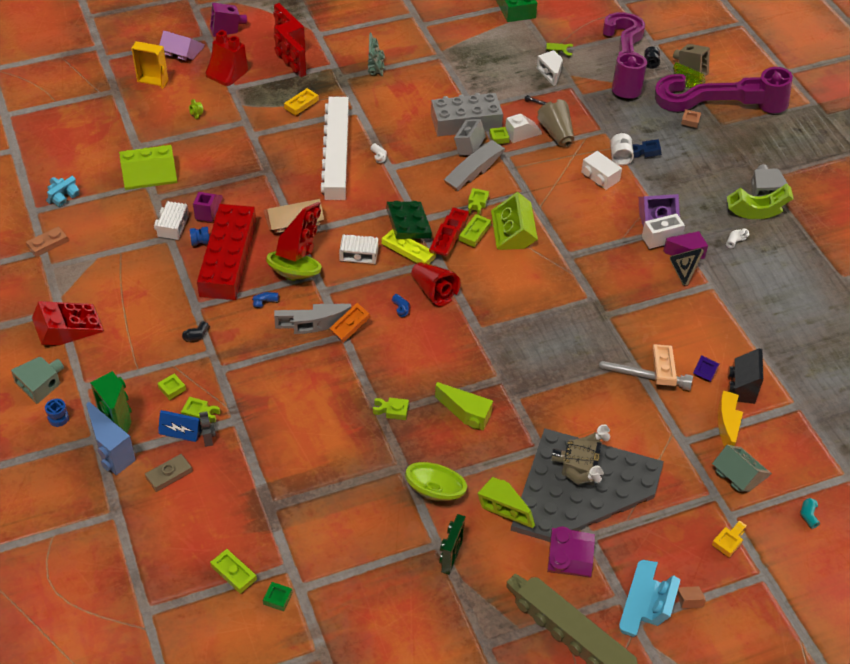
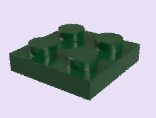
[439,514,466,575]

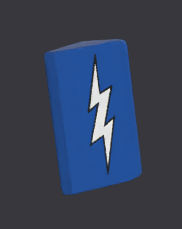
[158,410,202,442]

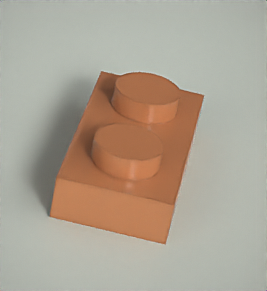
[26,226,68,257]

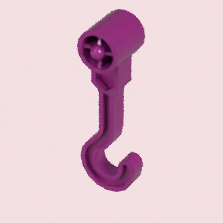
[603,12,647,98]
[655,67,793,113]

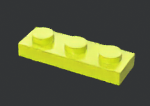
[381,229,436,264]

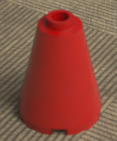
[411,262,461,306]

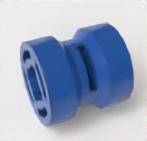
[190,227,209,246]
[45,398,69,427]

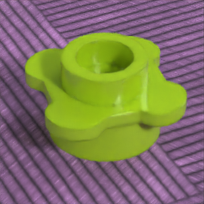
[189,99,203,119]

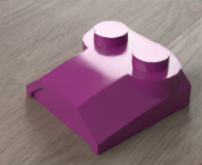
[547,526,595,578]

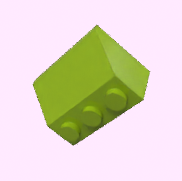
[119,145,177,190]
[491,192,538,250]

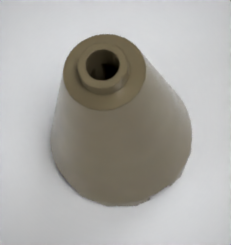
[537,99,574,147]

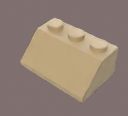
[264,199,324,233]

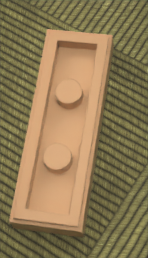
[652,344,677,386]

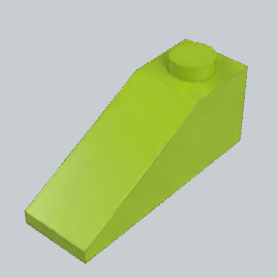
[435,382,493,430]
[478,477,535,528]

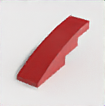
[429,207,469,256]

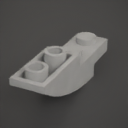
[274,303,351,334]

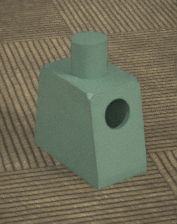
[11,357,64,404]

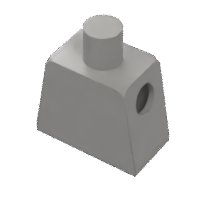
[751,164,788,196]

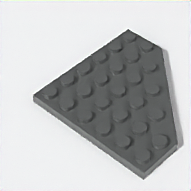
[511,428,664,542]

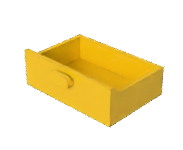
[131,41,168,89]

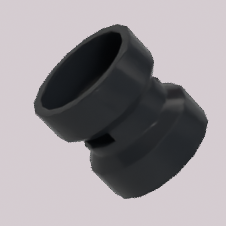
[644,46,660,69]

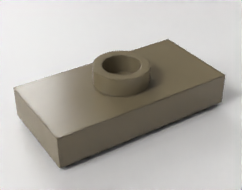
[145,454,193,492]

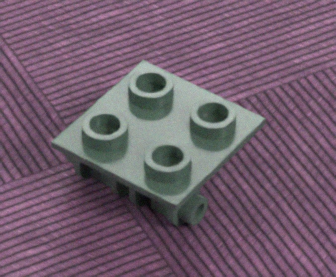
[368,33,385,76]

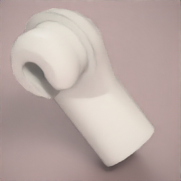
[371,143,387,163]
[726,228,749,248]

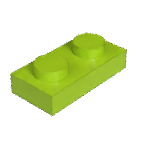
[459,214,491,247]
[210,549,257,594]

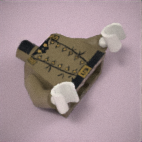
[551,424,610,486]

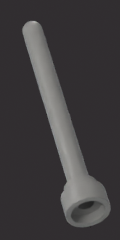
[599,361,693,391]

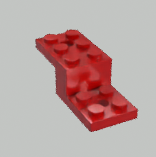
[273,3,306,77]

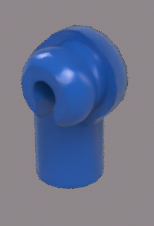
[252,292,279,307]
[392,294,410,317]

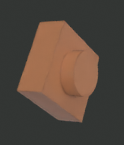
[681,109,701,128]

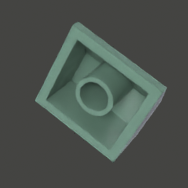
[712,445,772,492]

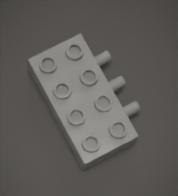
[431,93,503,137]

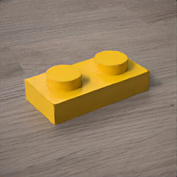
[284,88,319,116]

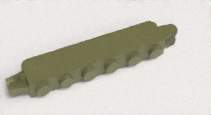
[506,574,637,664]

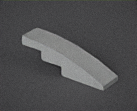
[444,140,505,191]

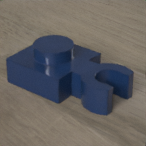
[633,139,662,158]

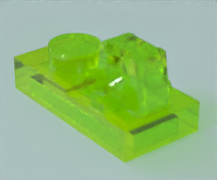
[673,62,705,88]

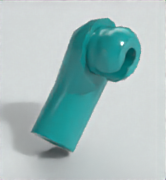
[800,498,820,529]

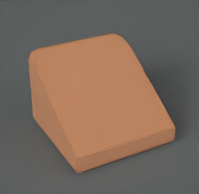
[677,586,706,609]

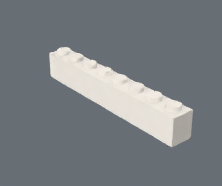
[321,97,349,200]

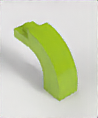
[727,183,794,219]

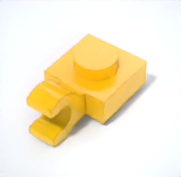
[712,521,747,558]

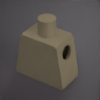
[673,44,710,81]

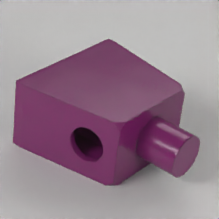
[210,3,247,37]

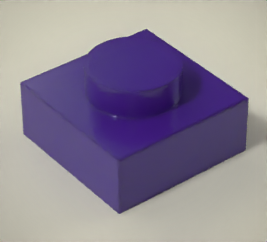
[693,355,720,381]

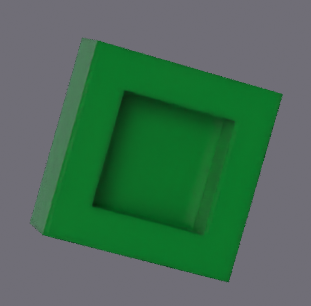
[263,582,293,611]

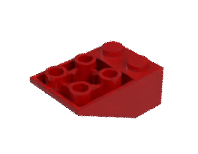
[275,202,321,261]
[32,301,103,345]

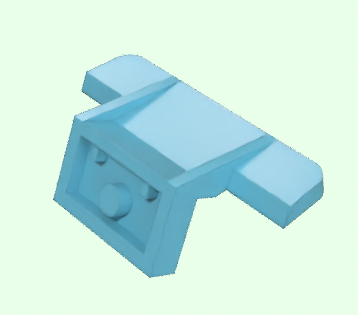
[619,560,681,637]

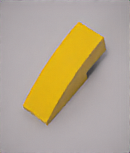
[718,391,743,447]

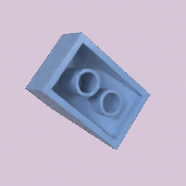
[86,402,136,475]

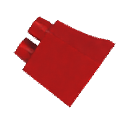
[205,30,248,86]

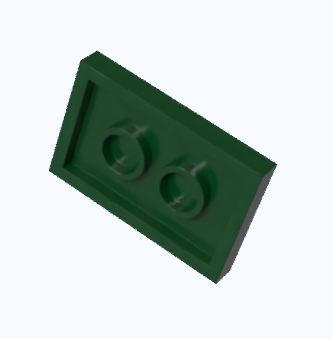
[386,201,432,239]

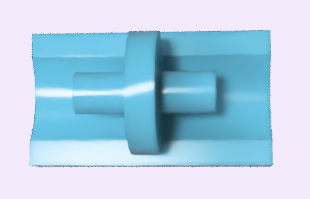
[46,176,80,207]

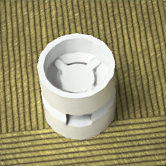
[610,133,634,165]

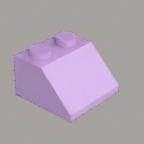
[159,30,205,61]

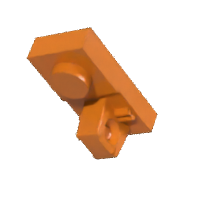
[329,303,371,343]

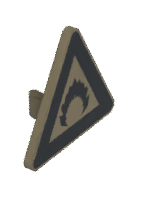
[670,248,704,286]

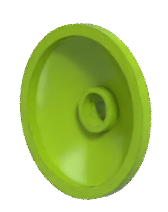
[266,251,322,281]
[405,462,467,501]

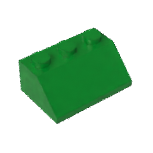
[90,371,132,433]

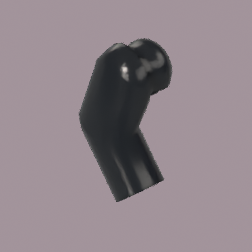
[182,321,209,341]

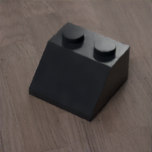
[728,348,764,404]

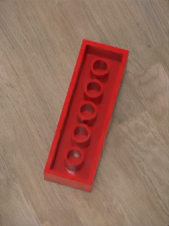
[197,204,256,300]

